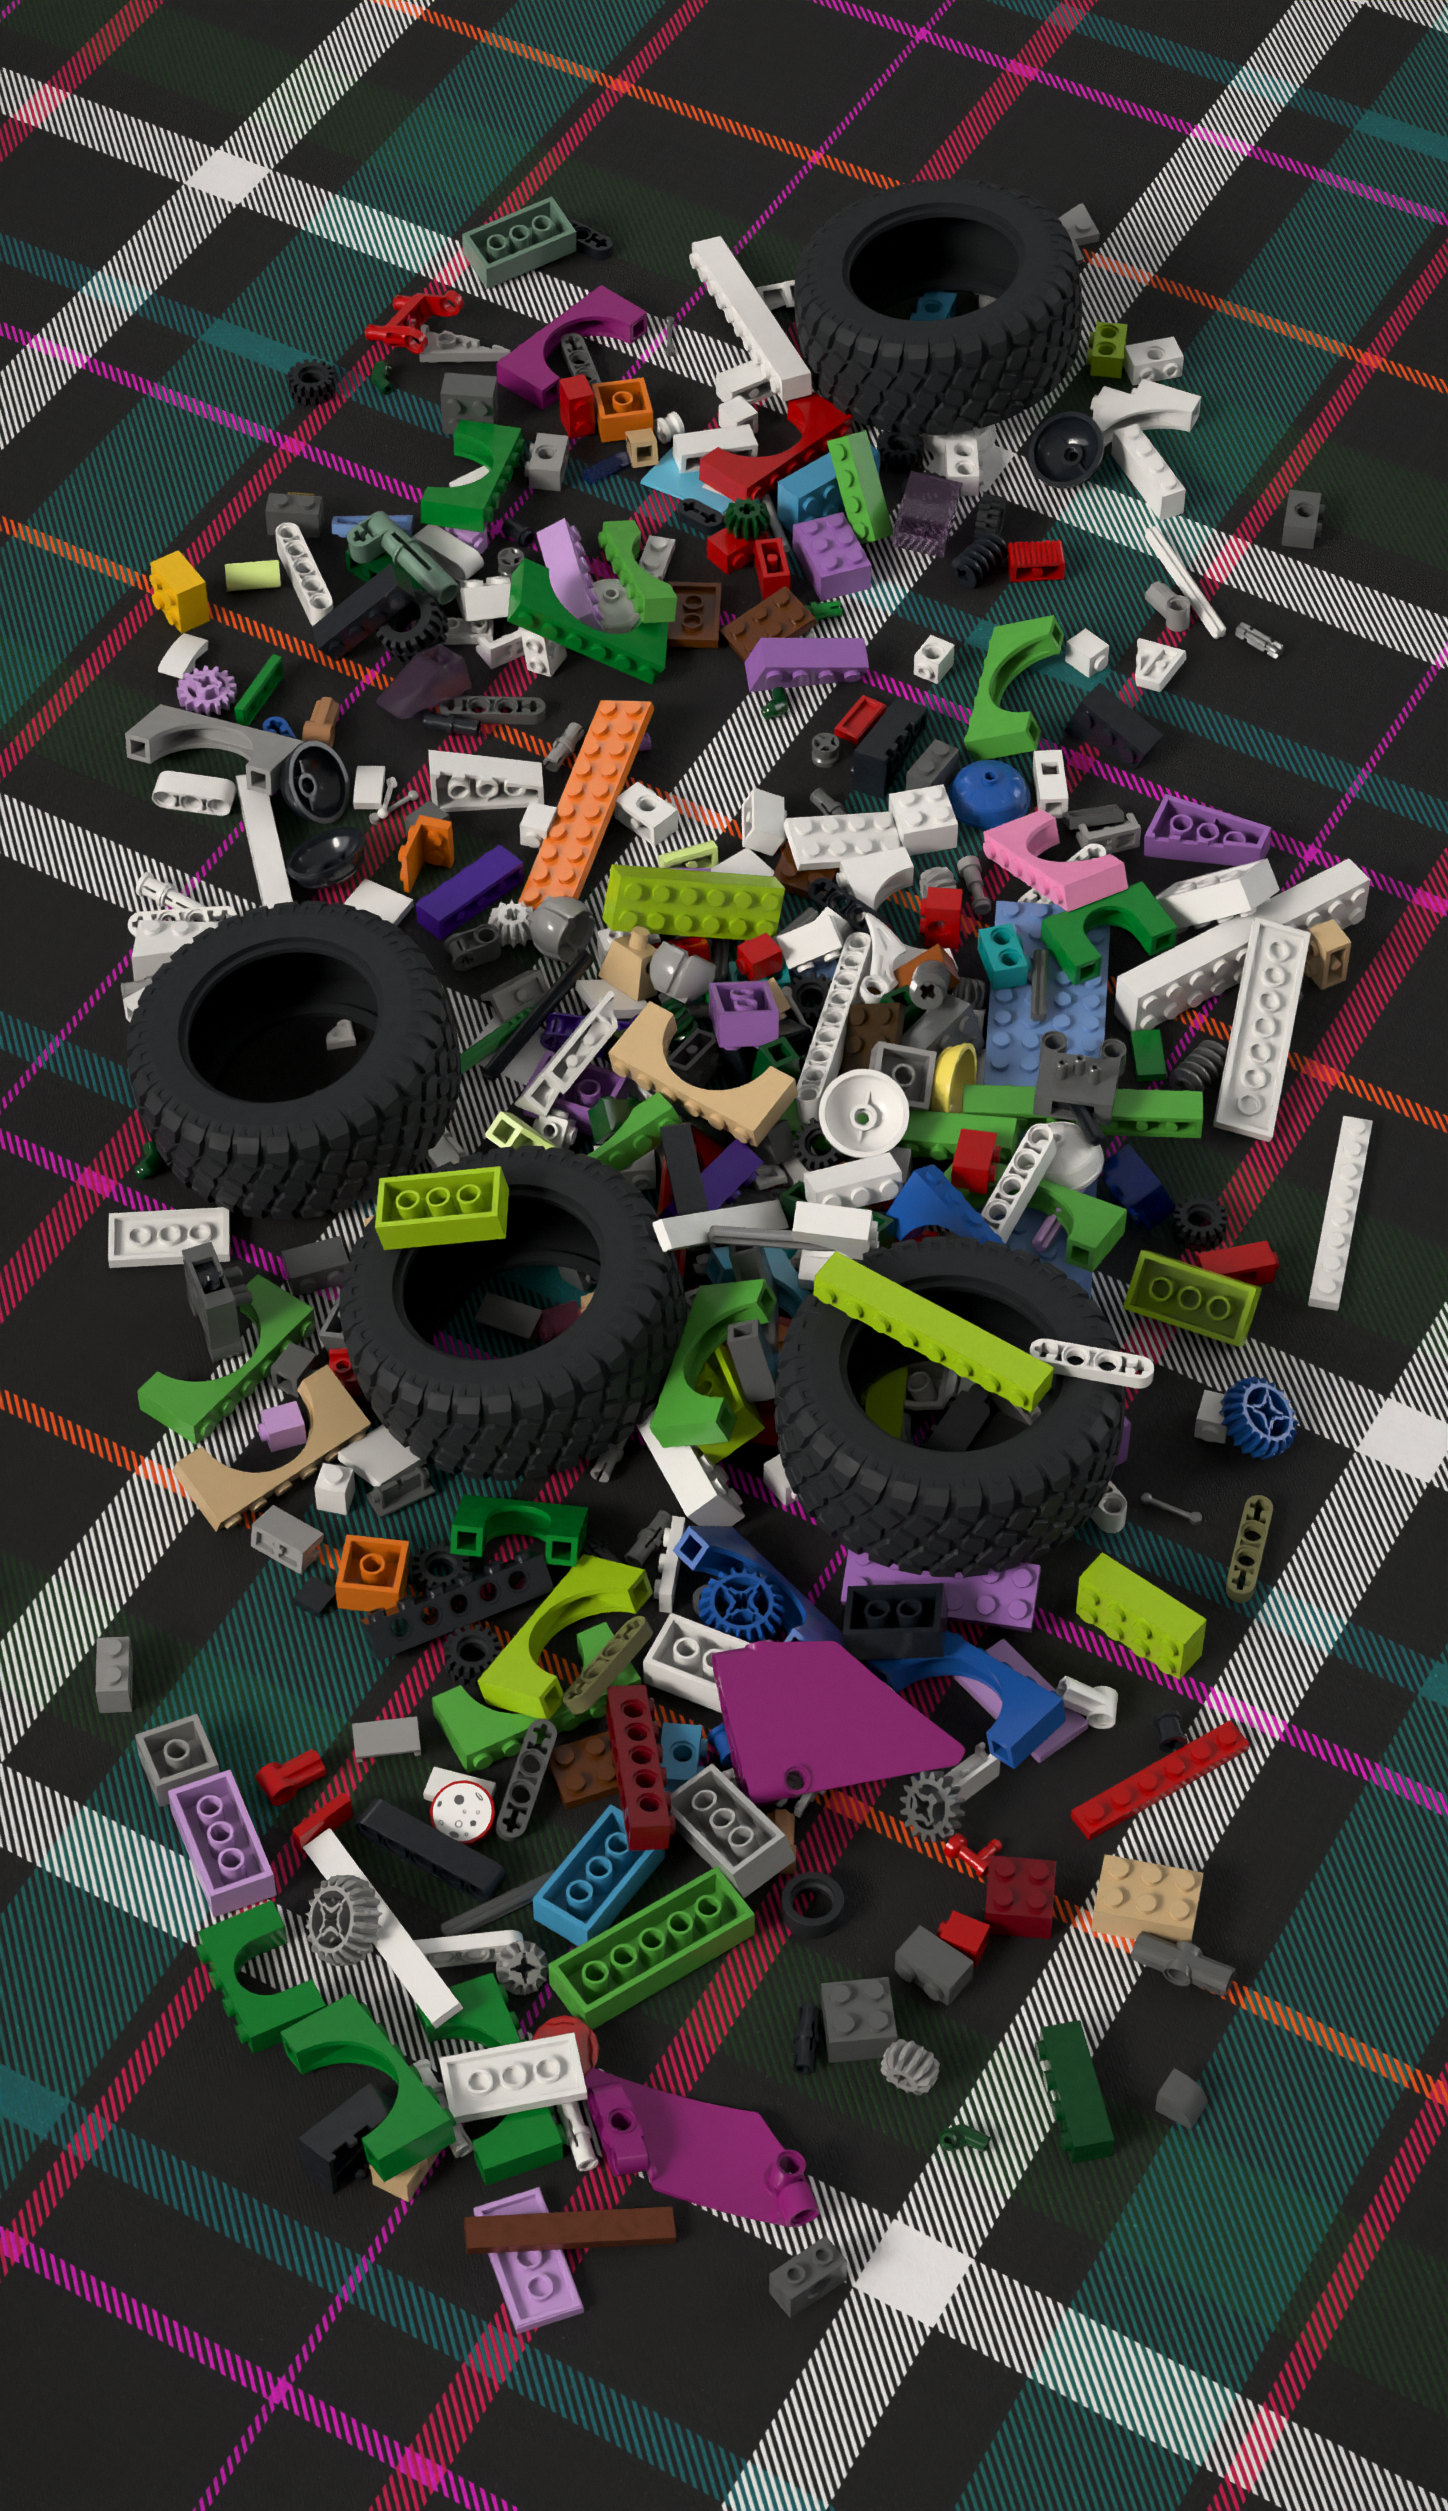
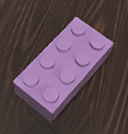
[168,1770,276,1917]

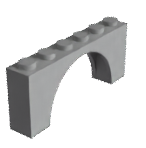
[125,704,304,795]

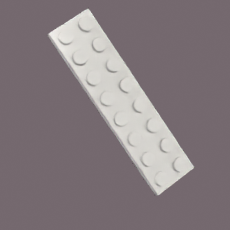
[1213,917,1311,1142]

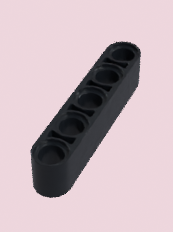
[660,1122,708,1216]
[354,1798,507,1903]

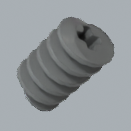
[909,960,950,1010]

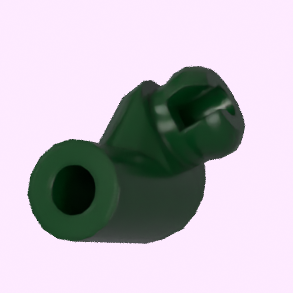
[371,360,394,395]
[761,687,788,720]
[135,1141,163,1180]
[939,2124,991,2153]

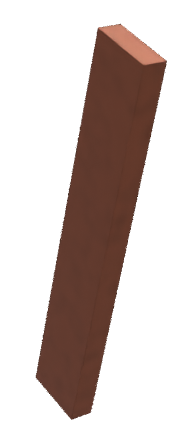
[464,2207,676,2254]

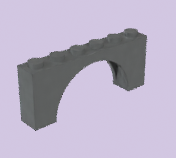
[727,1245,779,1404]

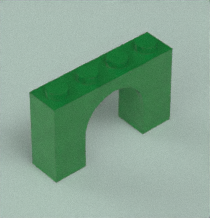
[1040,881,1177,986]
[450,1495,588,1567]
[195,1900,326,2054]

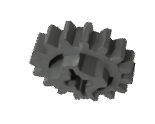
[900,1770,965,1843]

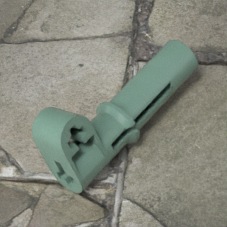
[347,511,459,605]

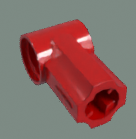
[255,1749,326,1806]

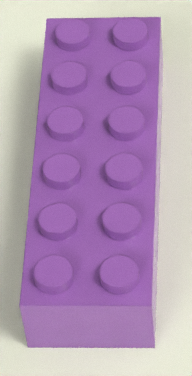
[841,1549,1041,1633]

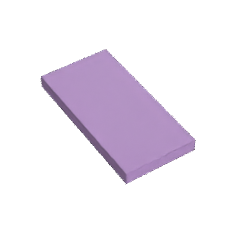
[954,1639,1089,1763]
[473,2187,584,2334]

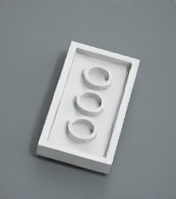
[783,812,902,871]
[108,1207,230,1268]
[439,2033,587,2124]

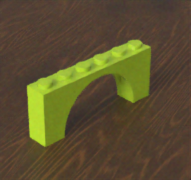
[477,1554,653,1720]

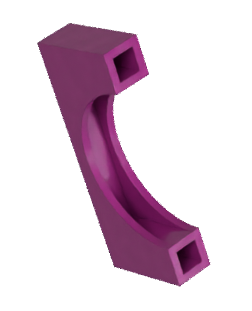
[497,285,647,410]

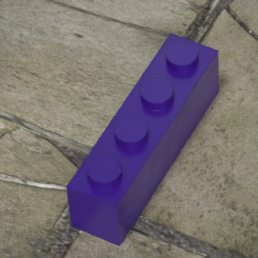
[416,845,524,941]
[658,1138,764,1220]

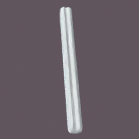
[1145,526,1226,639]

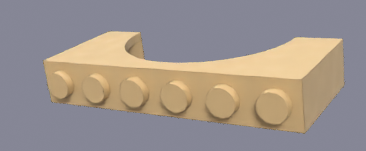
[608,1001,798,1147]
[172,1365,371,1532]

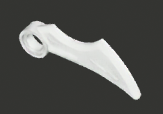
[858,913,907,1004]

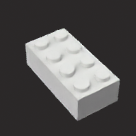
[1155,858,1280,934]
[636,1409,745,1526]
[643,1613,750,1713]

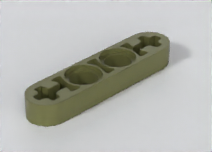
[1226,1495,1273,1603]
[563,1616,653,1714]

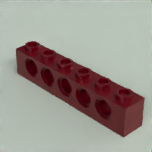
[605,1685,676,1851]

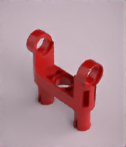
[365,290,465,354]

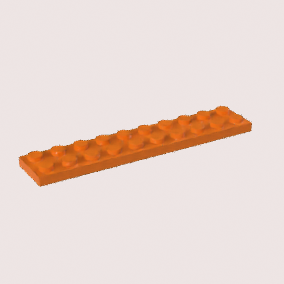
[518,700,654,912]

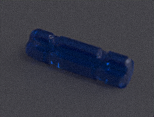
[583,451,630,484]

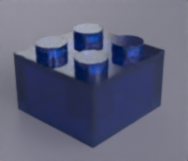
[1102,1143,1176,1231]

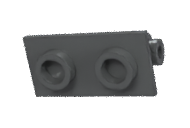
[365,1467,435,1518]

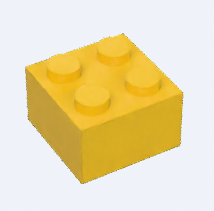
[149,550,210,634]

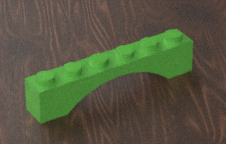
[598,520,677,623]
[587,1091,682,1172]

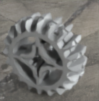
[305,1875,383,1966]

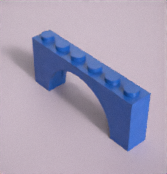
[885,1164,1006,1245]
[673,1526,846,1649]
[867,1630,1066,1769]

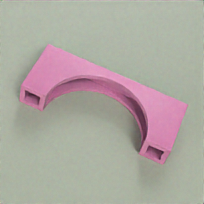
[983,809,1128,912]

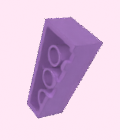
[745,638,869,692]

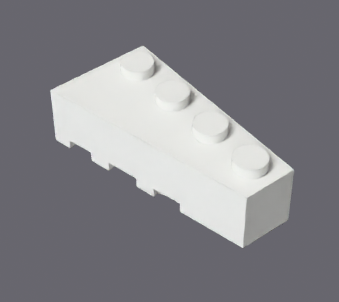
[428,750,544,812]
[132,920,219,981]

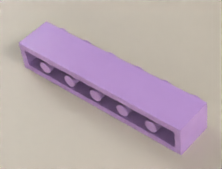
[537,518,604,632]

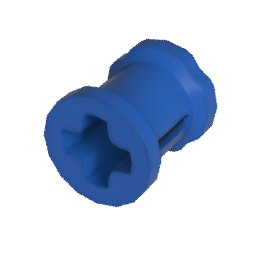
[706,1724,733,1767]

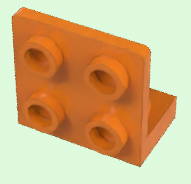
[398,815,454,893]

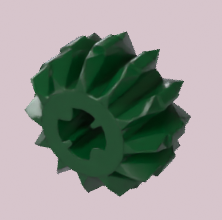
[724,497,770,541]
[659,998,701,1046]

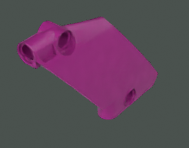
[584,2067,819,2228]

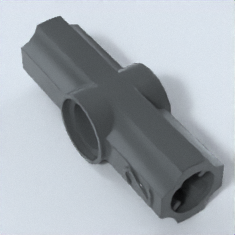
[1131,1931,1236,1997]

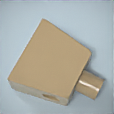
[598,926,658,1002]

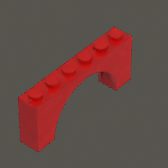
[699,391,853,502]

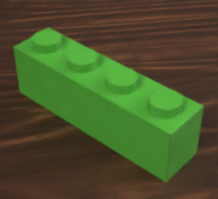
[827,430,894,544]

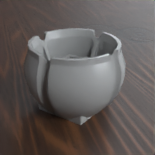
[527,895,595,963]
[650,941,717,1004]

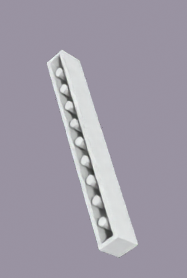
[689,236,812,402]

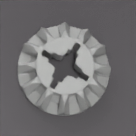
[496,1941,549,1995]

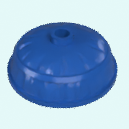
[947,760,1031,830]

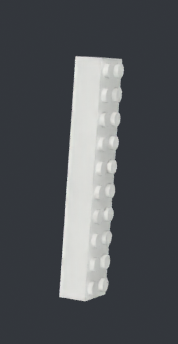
[1114,859,1370,1032]

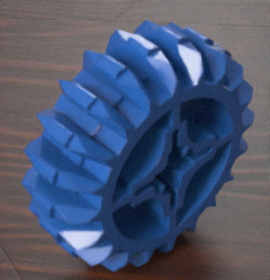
[1219,1376,1299,1460]
[698,1566,785,1643]

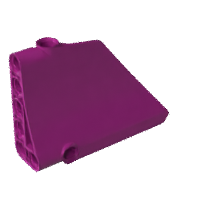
[712,1640,965,1808]

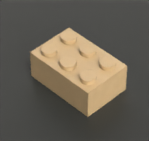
[1091,1854,1203,1944]

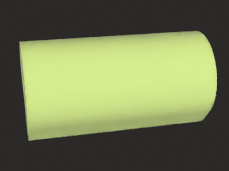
[225,560,281,592]
[658,840,719,868]

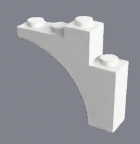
[1090,379,1201,446]

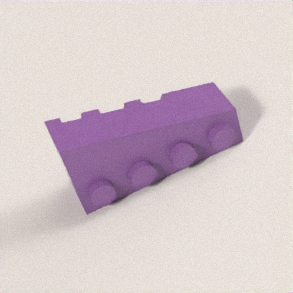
[1144,794,1271,866]

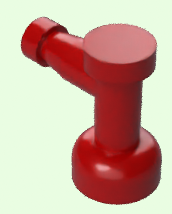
[943,1833,1003,1879]

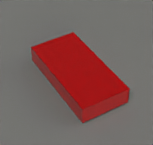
[834,695,886,745]
[292,1792,353,1854]

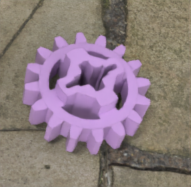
[177,666,237,717]

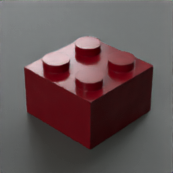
[984,1855,1056,1939]

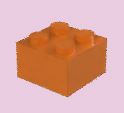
[592,377,653,443]
[335,1535,411,1612]

